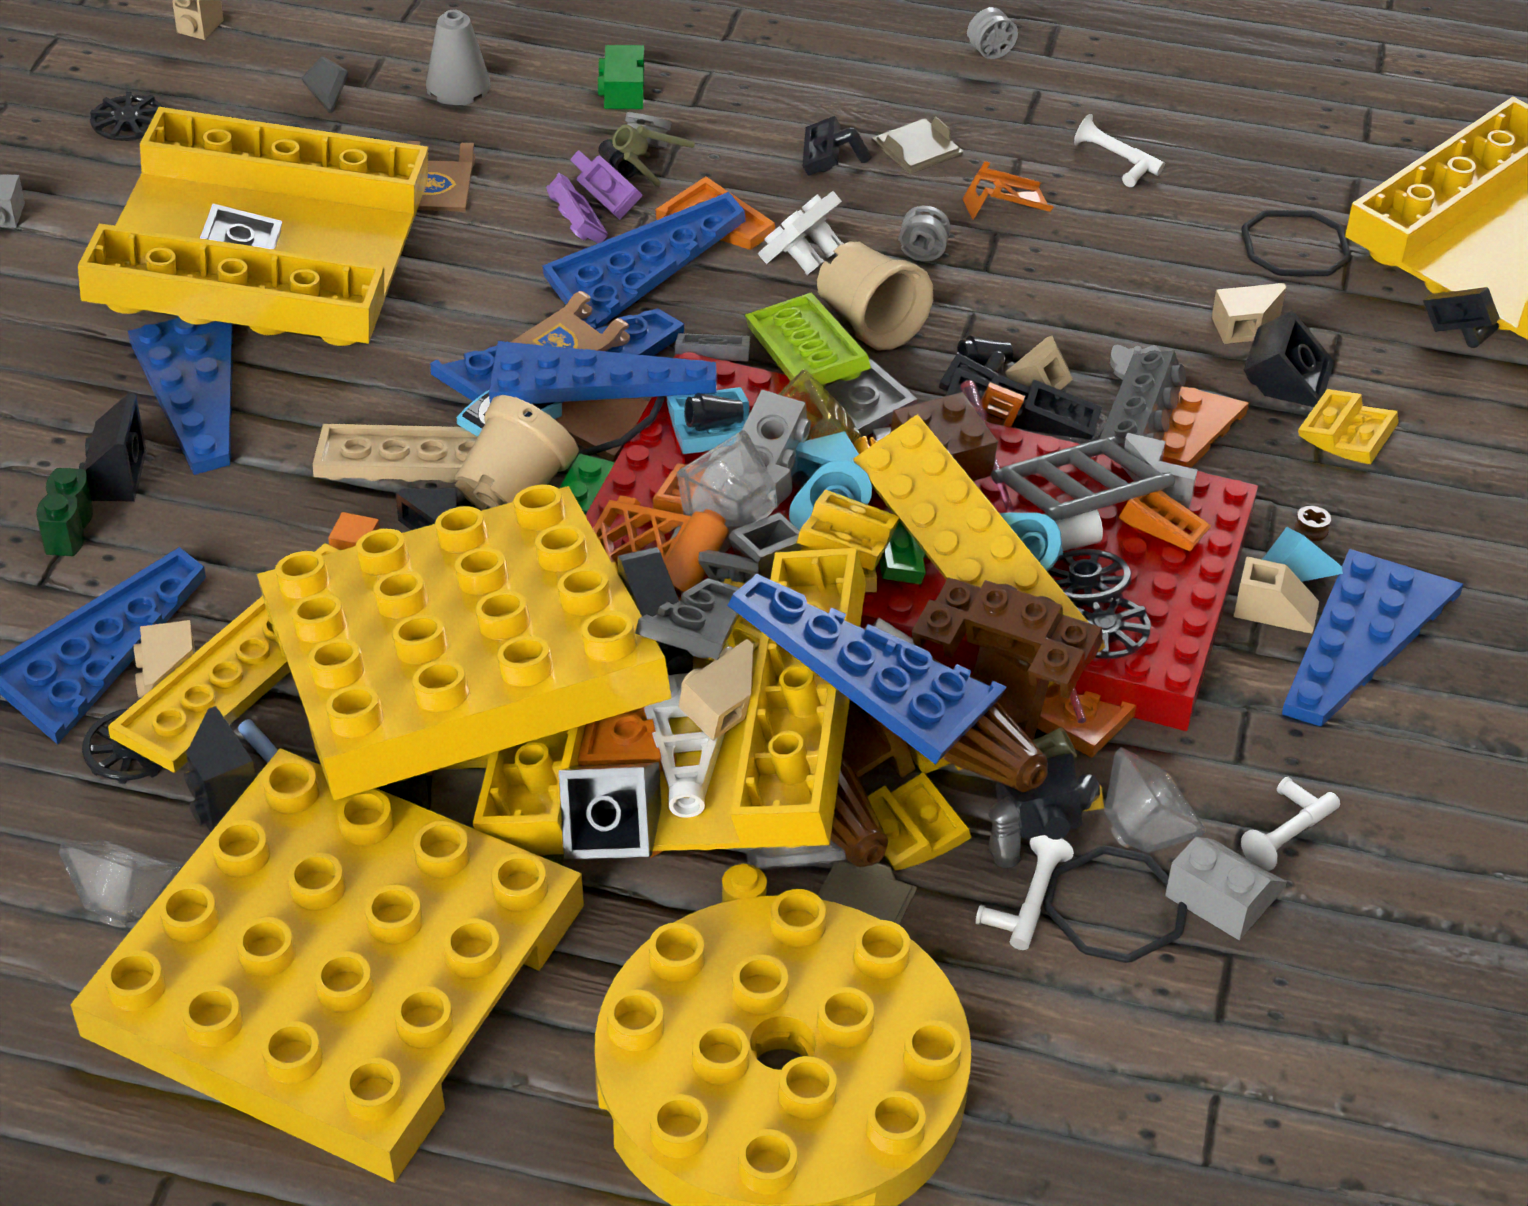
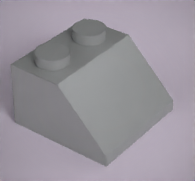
[1165,837,1287,941]

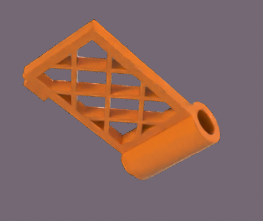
[593,495,729,601]

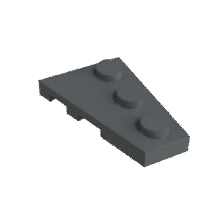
[635,578,739,660]

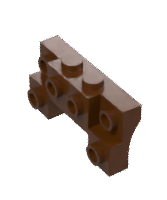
[912,577,1103,699]

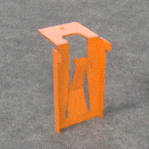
[962,161,1054,220]

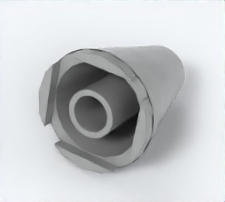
[426,10,490,105]

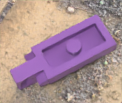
[570,150,643,220]
[546,173,608,243]

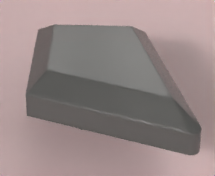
[302,56,348,113]
[698,550,758,583]

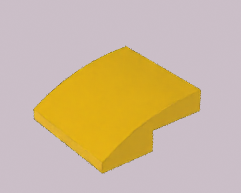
[1298,389,1399,465]
[796,489,899,571]
[867,772,972,871]

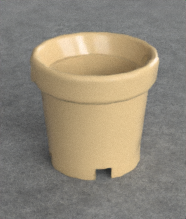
[817,241,933,350]
[454,395,579,510]

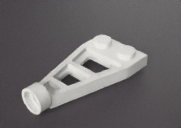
[644,673,725,818]

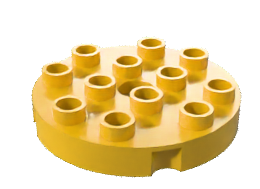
[595,889,971,1206]

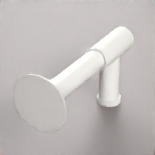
[1074,114,1165,187]
[1241,777,1340,871]
[976,835,1074,950]

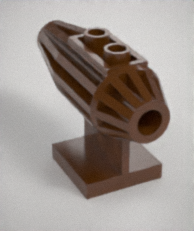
[932,646,1049,792]
[828,700,915,867]

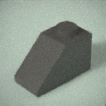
[729,513,803,579]

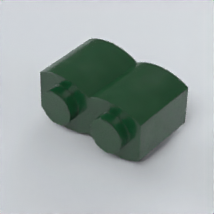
[36,468,93,556]

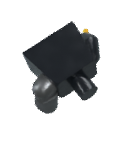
[988,753,1104,868]

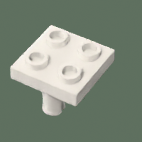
[758,191,844,275]

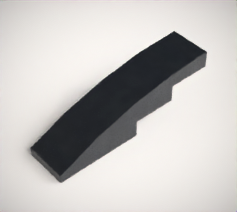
[945,368,1102,440]

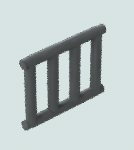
[991,436,1175,521]

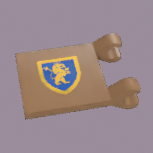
[407,141,475,212]
[511,291,630,351]

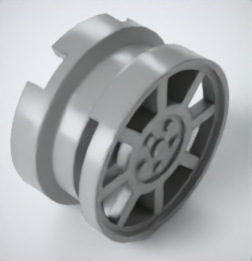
[967,7,1018,59]
[625,112,672,149]
[898,206,950,261]

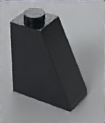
[618,547,693,675]

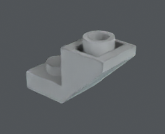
[1121,433,1198,508]

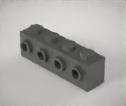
[1100,350,1186,449]

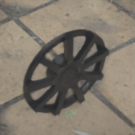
[90,92,164,141]
[1047,549,1131,607]
[1073,594,1151,659]
[82,708,163,784]

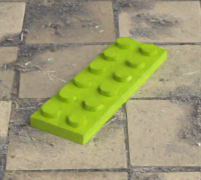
[745,292,871,393]

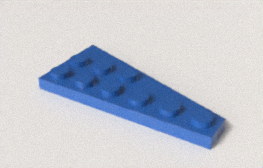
[542,192,746,328]
[128,317,233,475]
[489,341,717,404]
[0,547,206,745]
[1282,549,1463,727]
[727,574,1007,764]

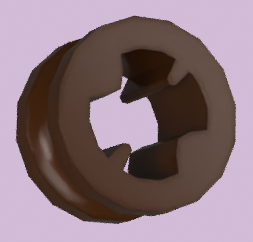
[1294,506,1332,541]

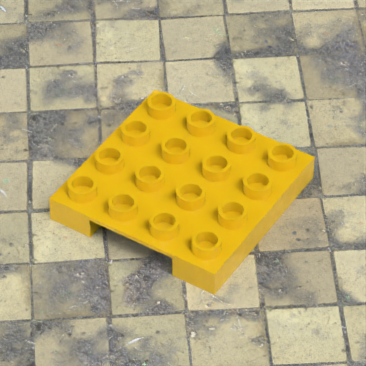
[1345,97,1528,340]
[78,107,428,346]
[257,485,672,800]
[473,548,866,856]
[70,748,584,1183]

